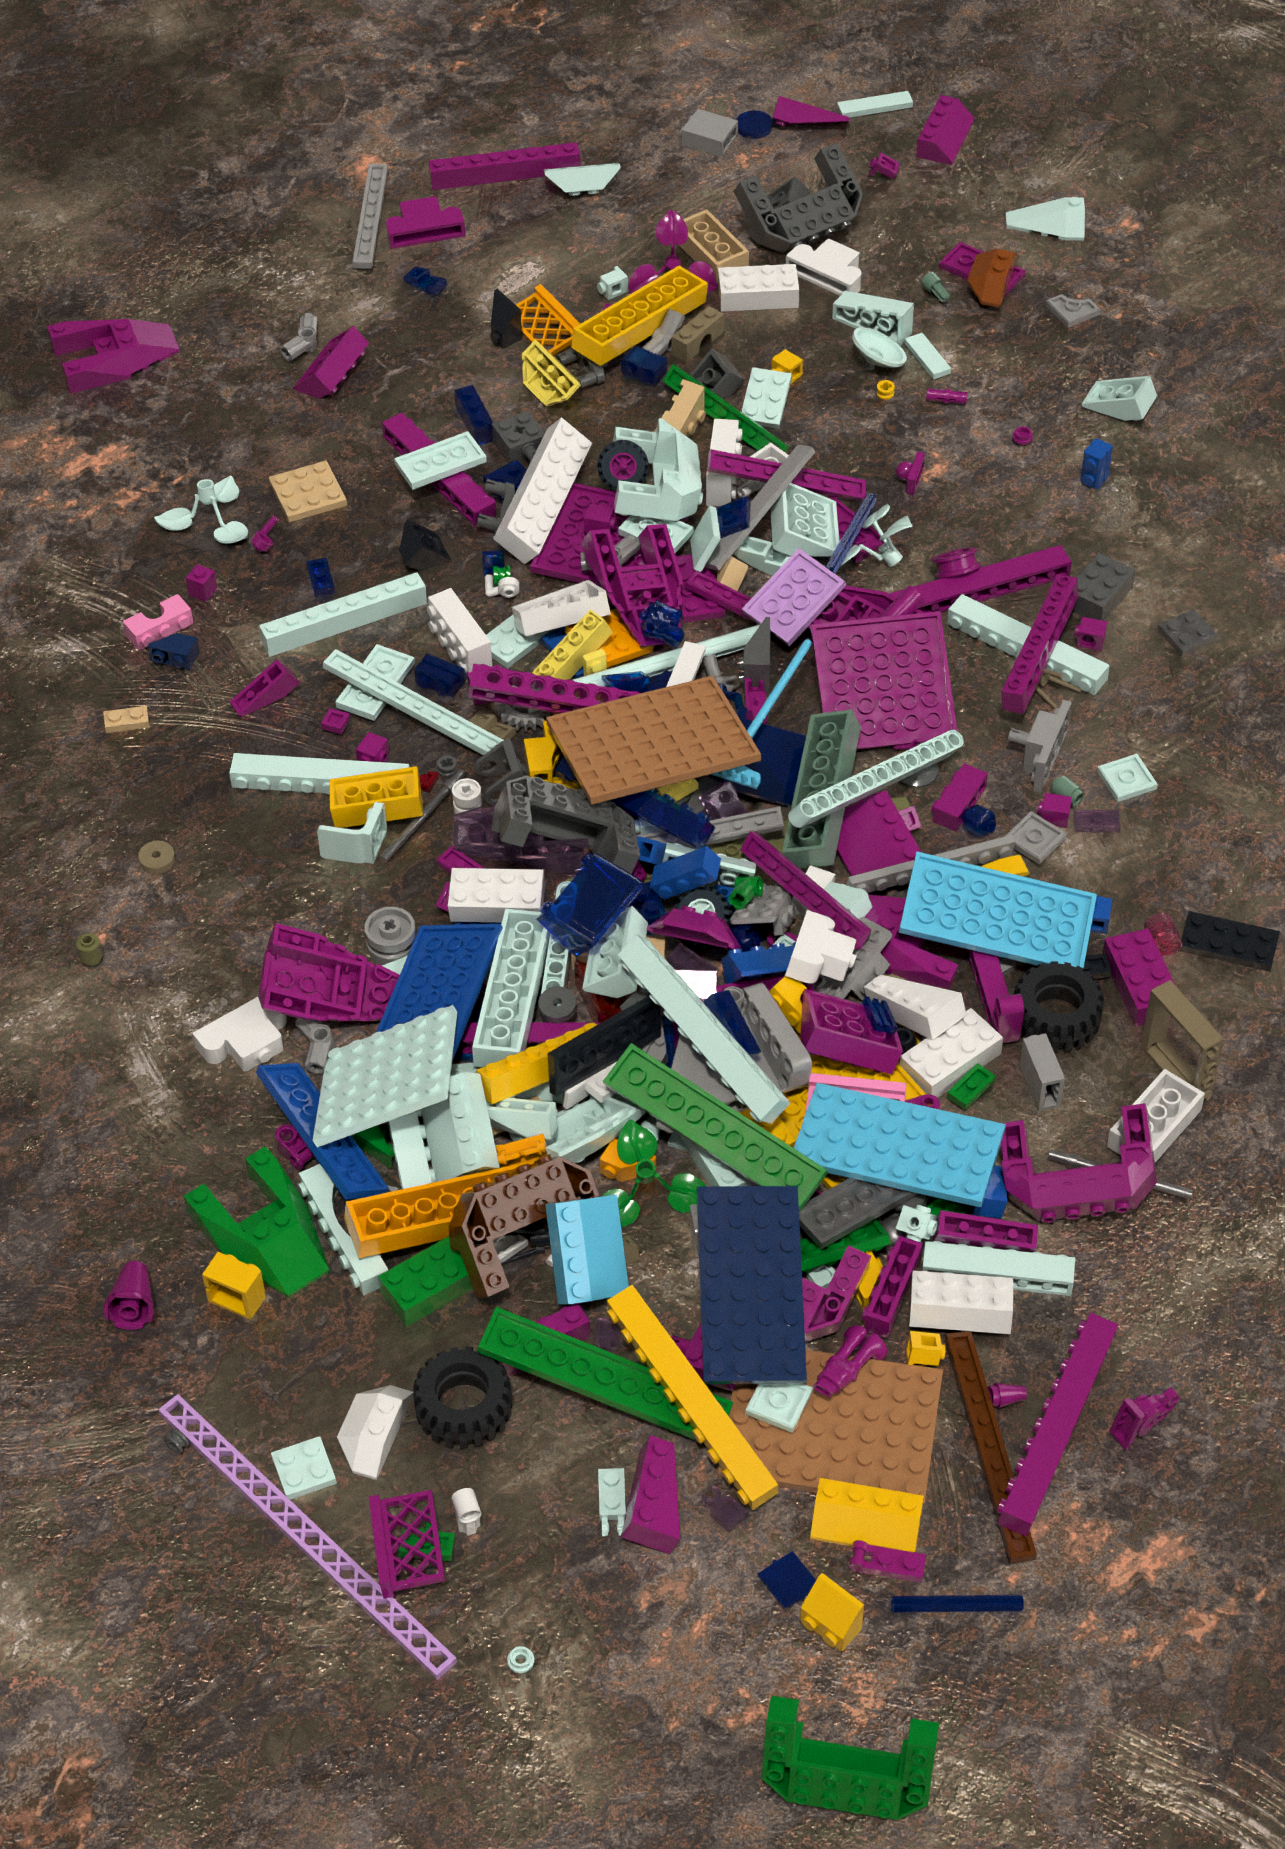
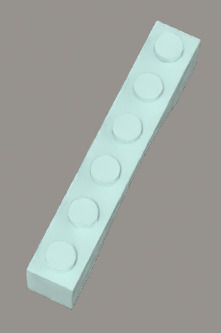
[297,1164,388,1296]

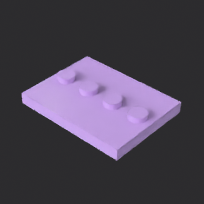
[742,548,846,646]

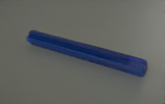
[891,1595,1024,1612]

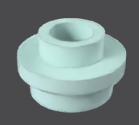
[507,1646,534,1674]

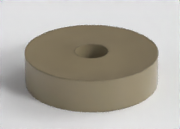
[138,841,175,874]

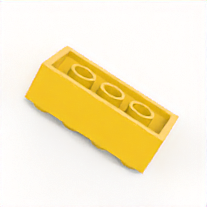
[329,766,423,828]
[810,1478,924,1552]

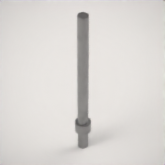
[379,769,465,863]
[1048,1150,1193,1199]

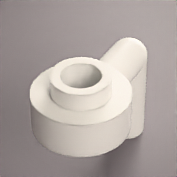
[485,575,519,598]

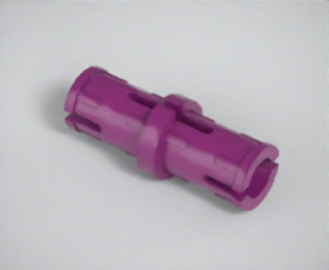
[926,388,967,405]

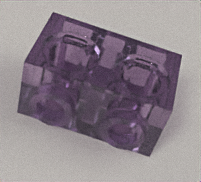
[699,782,748,820]

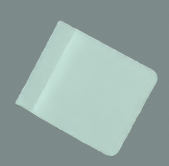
[317,802,387,864]

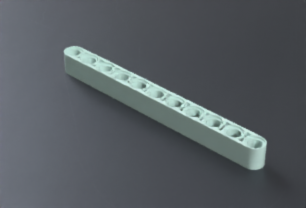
[788,730,964,828]

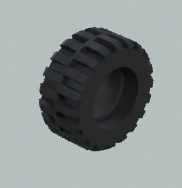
[1014,961,1104,1052]
[413,1347,512,1449]

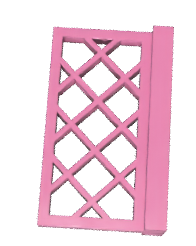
[805,1073,906,1114]

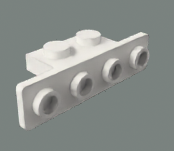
[563,1062,617,1110]

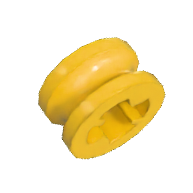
[876,380,895,400]

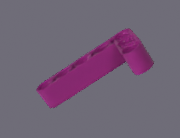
[969,949,1024,1043]

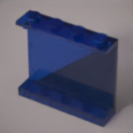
[721,705,806,807]

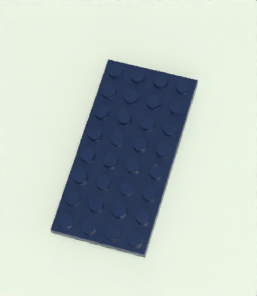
[697,1186,807,1384]

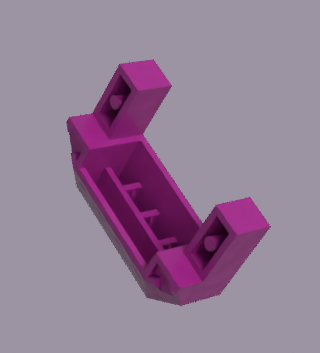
[1001,1103,1157,1223]
[802,1245,871,1342]

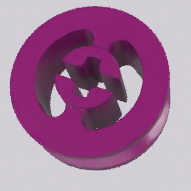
[931,547,981,578]

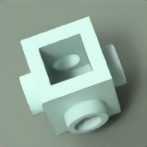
[896,1204,938,1242]

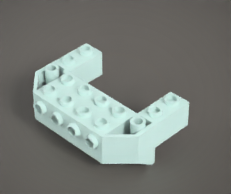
[613,418,703,521]

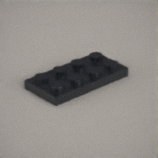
[1179,911,1280,972]

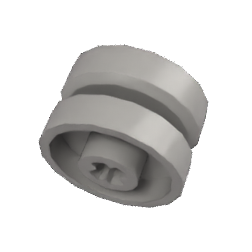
[365,906,416,965]

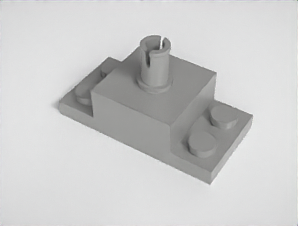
[1008,700,1072,793]

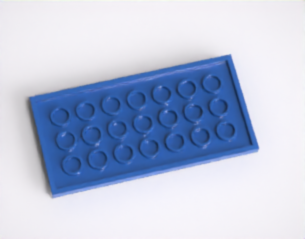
[376,924,503,1061]

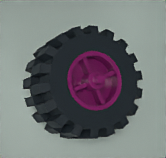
[597,440,649,491]

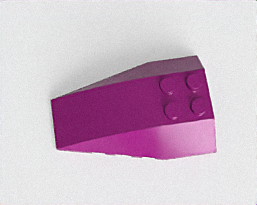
[258,923,400,1021]

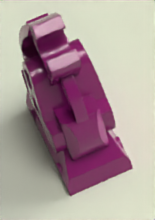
[1109,1387,1181,1450]

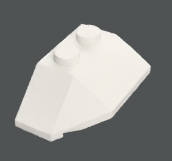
[337,1385,414,1480]

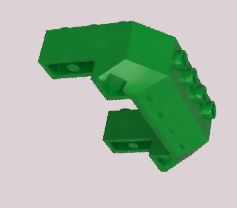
[761,1695,939,1820]

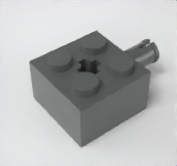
[492,411,545,466]

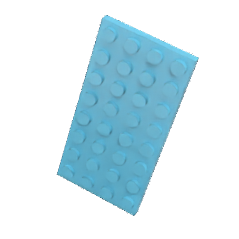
[899,852,1097,968]
[794,1083,1006,1208]

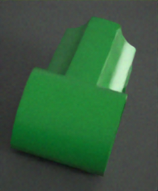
[728,876,763,909]

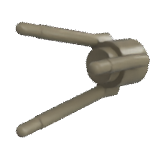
[1035,669,1082,709]

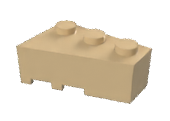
[654,379,706,437]

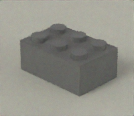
[1072,553,1136,621]

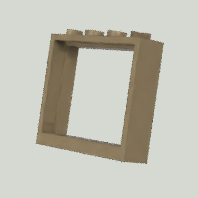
[1141,980,1224,1101]

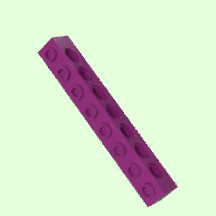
[1001,574,1079,714]
[468,664,641,714]

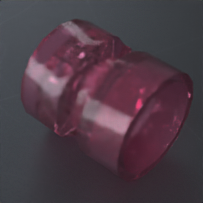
[1144,913,1183,957]

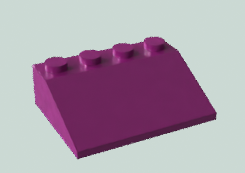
[837,790,922,893]
[801,989,903,1074]

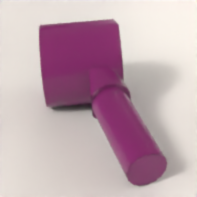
[893,739,922,750]

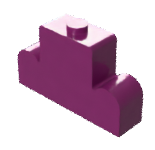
[386,196,465,249]

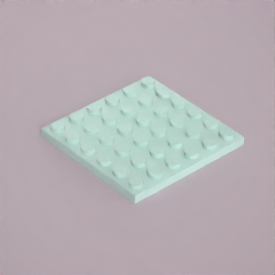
[312,1005,457,1147]

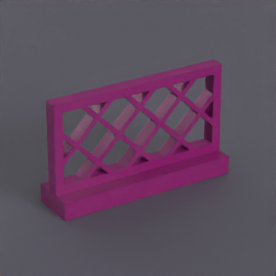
[368,1490,445,1599]

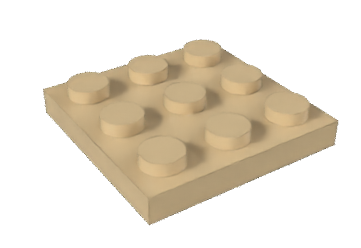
[268,460,347,523]

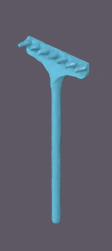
[711,639,812,789]

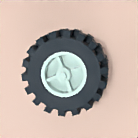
[674,886,735,950]

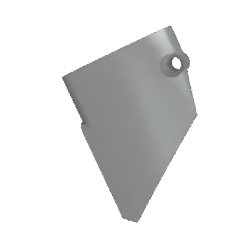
[656,983,812,1133]

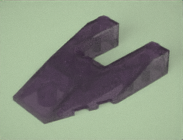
[453,789,591,875]

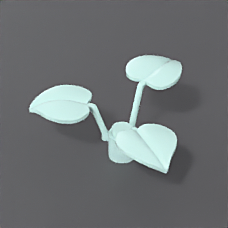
[154,475,248,543]
[833,504,913,574]

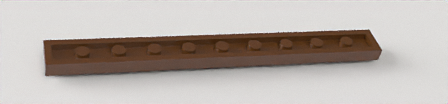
[945,1331,1037,1563]

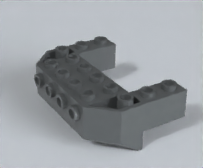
[733,143,863,254]
[491,776,640,877]

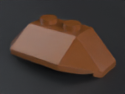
[967,249,1019,308]

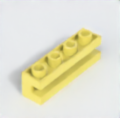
[532,609,613,680]

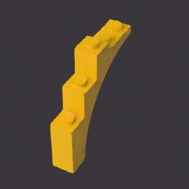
[524,721,563,783]

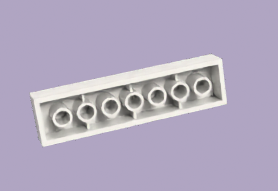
[493,417,592,564]

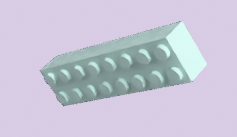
[472,908,551,1067]

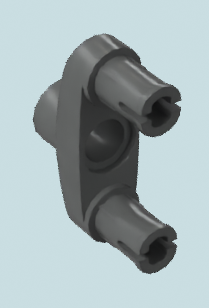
[556,348,608,389]
[476,478,515,533]

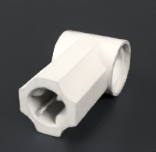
[451,1488,482,1536]

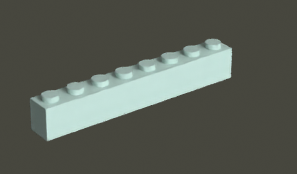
[259,572,427,657]
[947,594,1110,695]
[229,753,409,794]

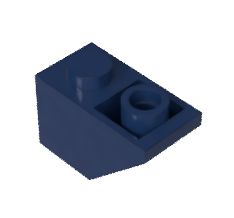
[148,633,200,670]

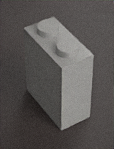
[680,109,738,157]
[1020,1034,1065,1112]

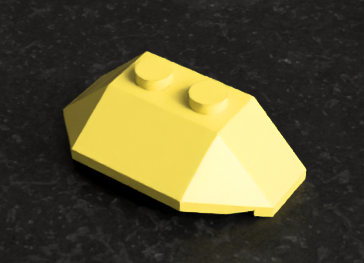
[522,339,581,407]

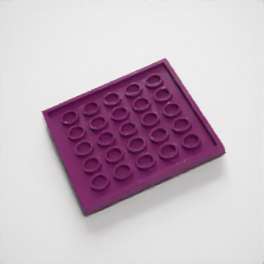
[530,483,686,583]
[810,611,957,751]

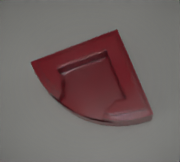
[419,771,439,793]

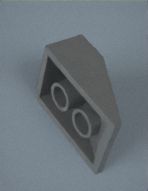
[739,617,770,694]

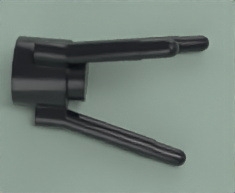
[502,1227,551,1264]

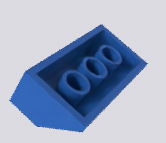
[721,942,796,984]

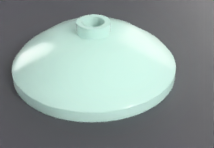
[852,327,907,368]

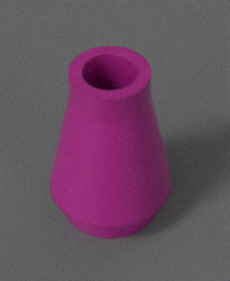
[988,1383,1027,1408]

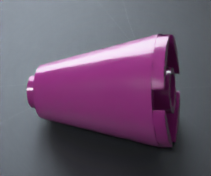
[103,1261,154,1330]

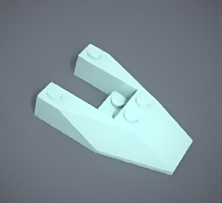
[450,1063,565,1140]

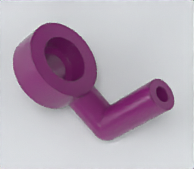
[251,515,279,552]

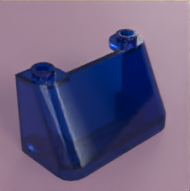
[536,852,645,957]

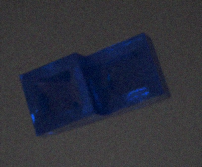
[403,266,448,295]

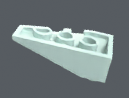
[1005,197,1085,241]

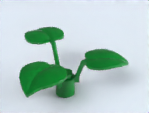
[603,1119,706,1228]

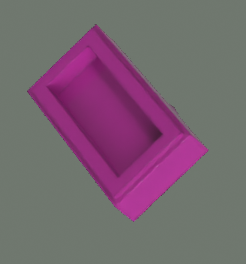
[896,451,925,495]

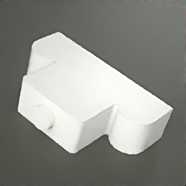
[786,239,861,296]
[785,910,857,983]
[192,997,287,1071]

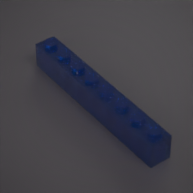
[555,756,716,849]

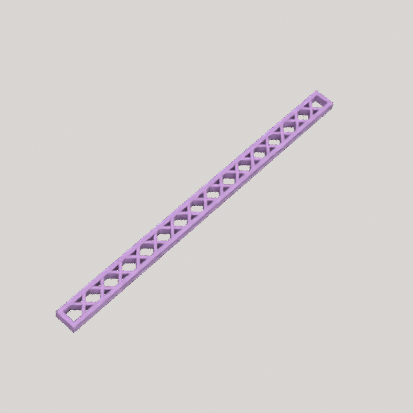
[158,1394,457,1680]

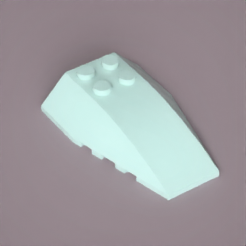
[509,1093,646,1163]

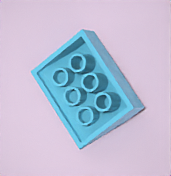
[545,1194,629,1304]

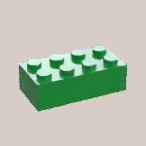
[378,1236,473,1327]

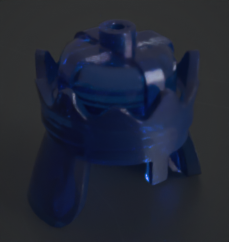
[639,599,684,649]

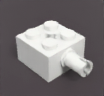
[737,443,789,499]

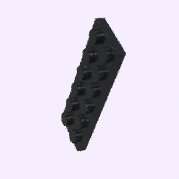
[547,995,661,1096]

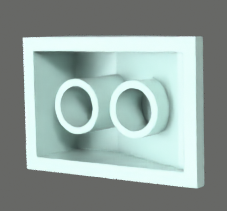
[1082,376,1157,421]

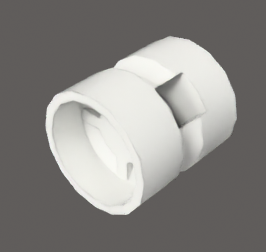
[452,778,482,820]

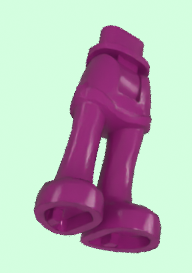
[814,1326,888,1397]

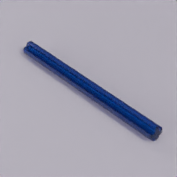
[825,493,877,574]

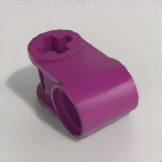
[275,1124,316,1171]

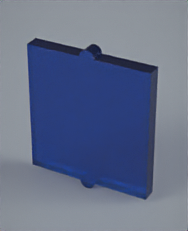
[757,1551,816,1610]

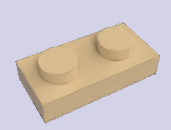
[103,706,149,733]

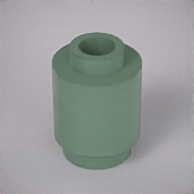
[1051,776,1085,807]

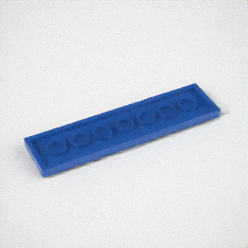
[256,1063,389,1200]

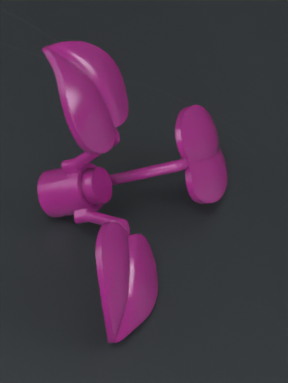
[628,210,718,294]

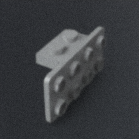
[730,883,796,936]
[812,917,892,1001]

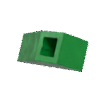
[351,1125,395,1169]

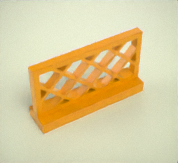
[516,284,580,355]

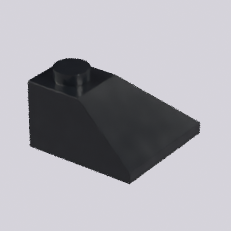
[490,289,522,349]
[399,520,451,571]

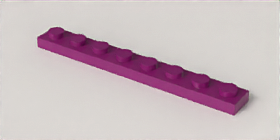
[707,449,866,502]
[740,831,871,949]

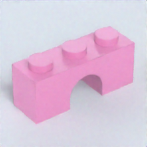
[123,594,193,651]

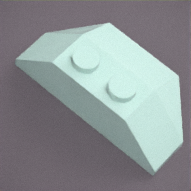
[544,163,620,195]

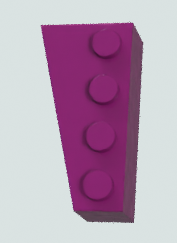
[621,1435,680,1554]

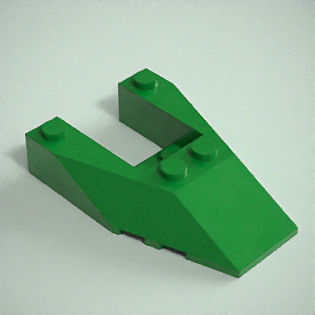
[183,1146,330,1298]

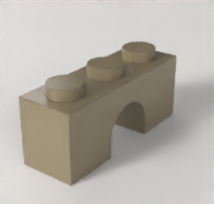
[671,306,724,363]

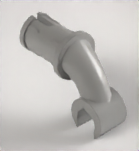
[702,654,740,692]

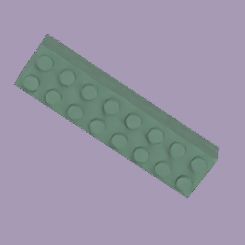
[782,709,861,869]

